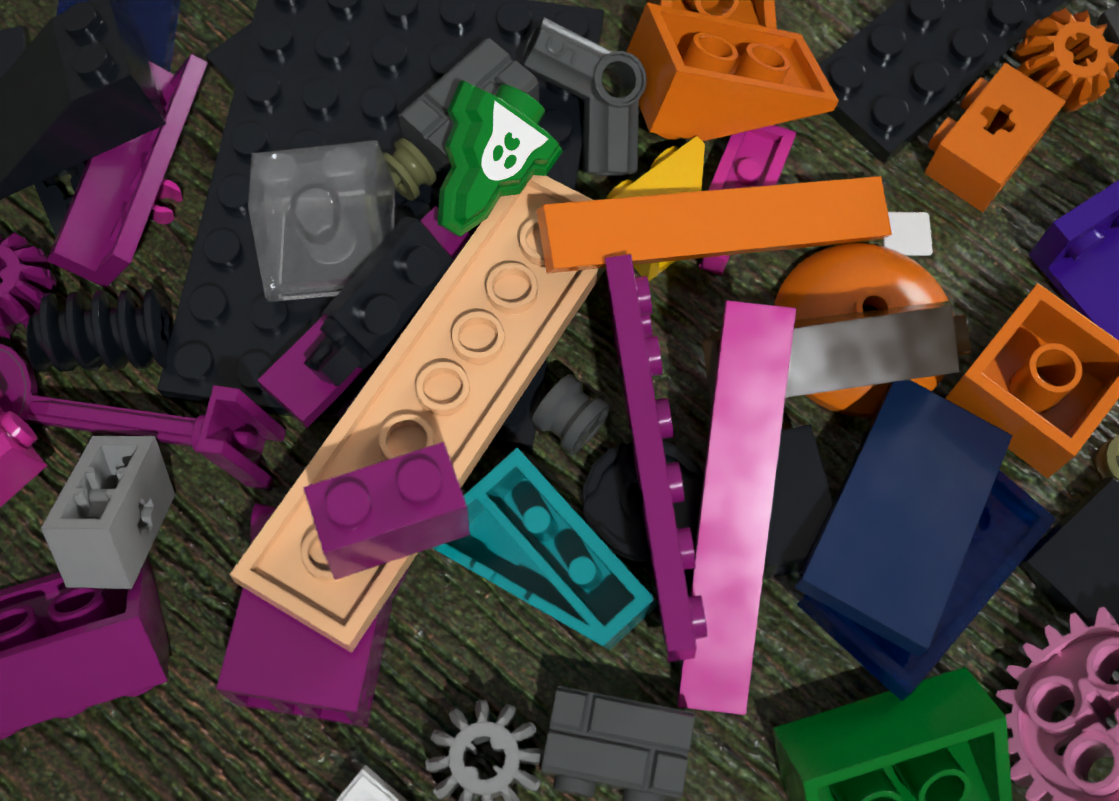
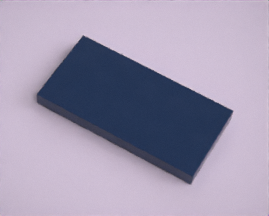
[794,380,1013,657]

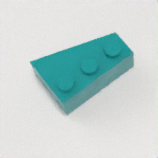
[433,448,658,650]

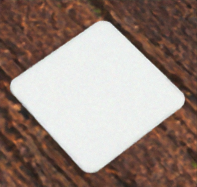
[884,212,933,256]

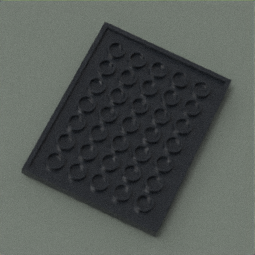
[157,0,604,452]

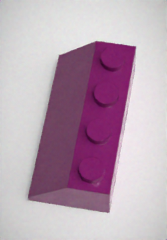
[0,555,169,739]

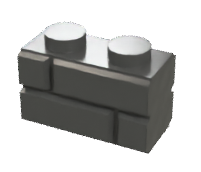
[398,38,539,179]
[541,686,695,801]

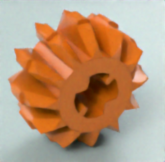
[1012,8,1119,113]

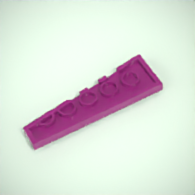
[605,254,707,662]

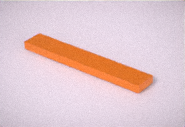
[536,176,892,274]

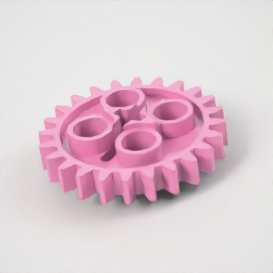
[996,607,1119,801]

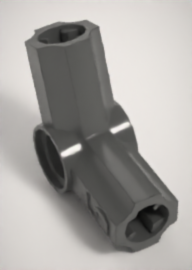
[520,17,647,176]

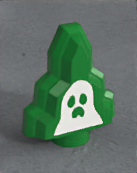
[438,80,563,237]

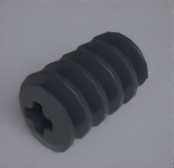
[26,289,172,373]

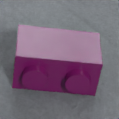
[303,442,470,580]

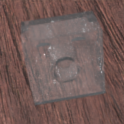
[248,140,395,302]

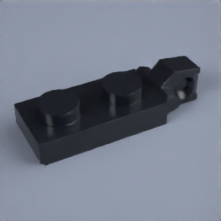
[303,217,454,387]

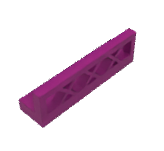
[46,54,208,288]

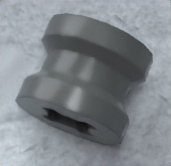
[532,374,611,455]

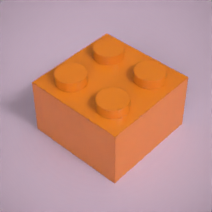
[945,283,1119,479]

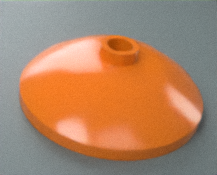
[773,243,954,418]

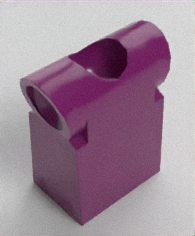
[216,504,411,728]

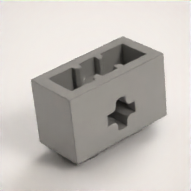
[41,436,175,589]

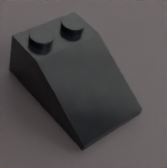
[0,0,167,200]

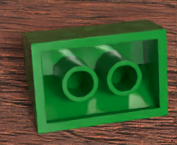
[772,667,1013,801]

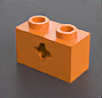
[924,62,1066,213]

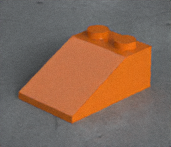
[626,3,839,141]

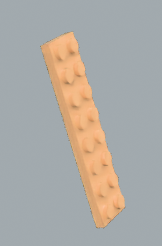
[230,175,606,653]

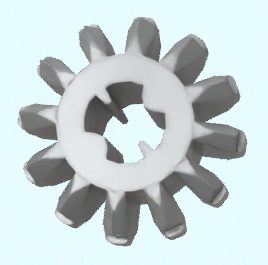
[426,700,544,801]

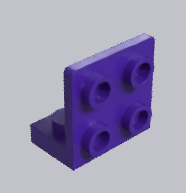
[1028,180,1119,340]

